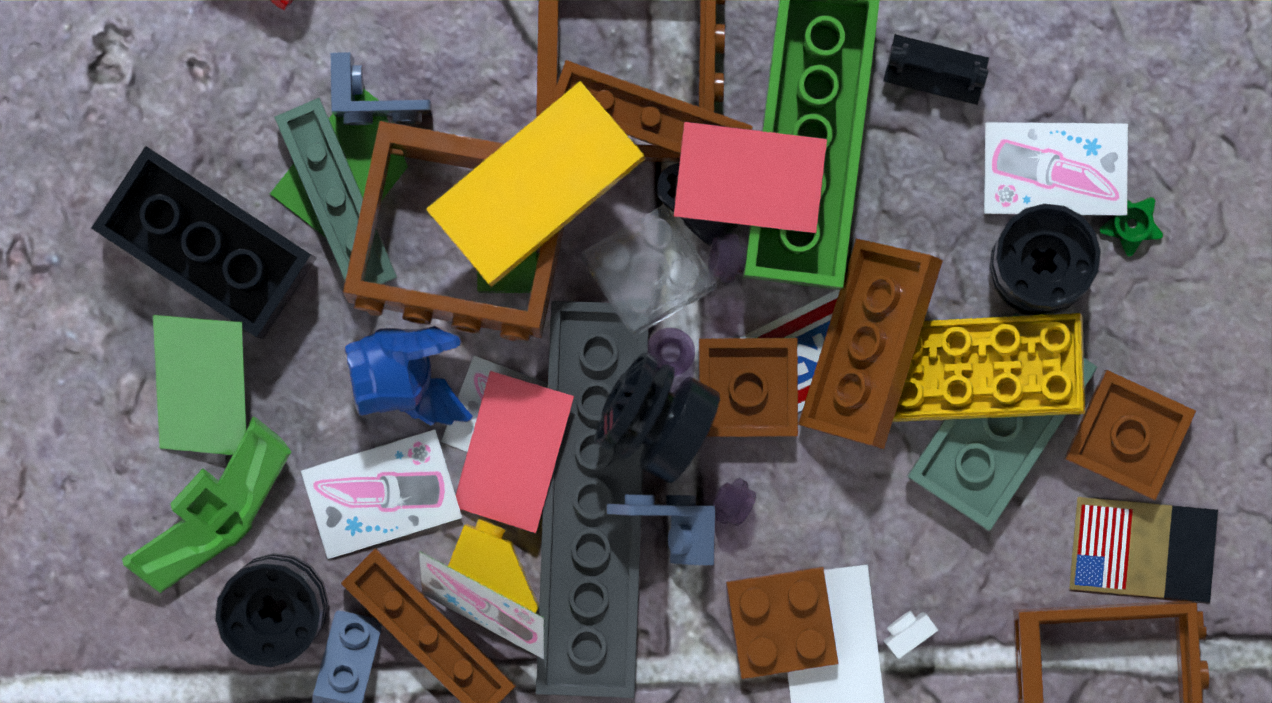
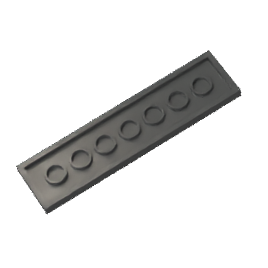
[536,301,649,698]

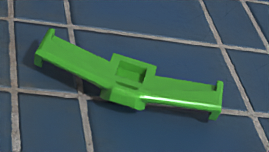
[122,416,292,593]

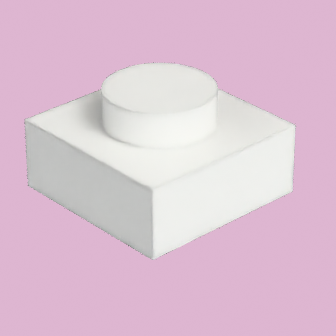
[883,611,938,660]

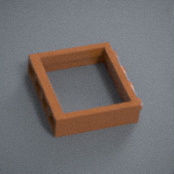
[536,0,725,162]
[343,121,564,342]
[1013,601,1209,703]

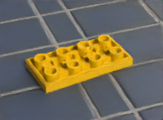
[426,81,645,287]
[893,313,1085,422]

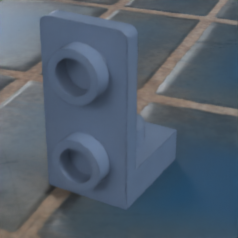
[331,52,433,125]
[607,494,715,565]
[312,610,382,703]

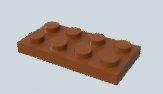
[798,238,943,450]

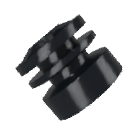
[989,203,1101,316]
[595,352,720,483]
[215,553,329,667]

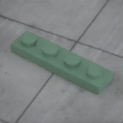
[274,98,398,285]

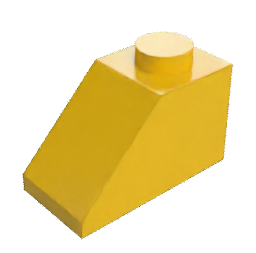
[448,519,539,613]

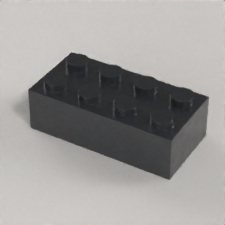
[91,146,317,339]

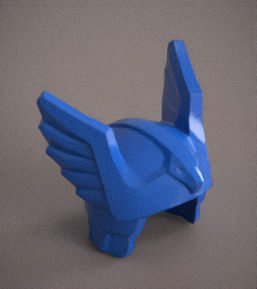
[345,326,473,426]

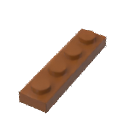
[549,60,753,154]
[341,548,516,703]

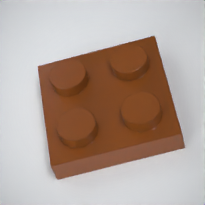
[699,338,798,437]
[1064,370,1196,500]
[726,566,839,679]

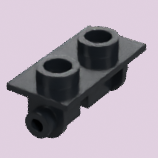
[883,34,989,105]

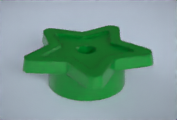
[1100,197,1163,257]

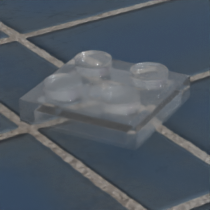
[581,204,717,338]

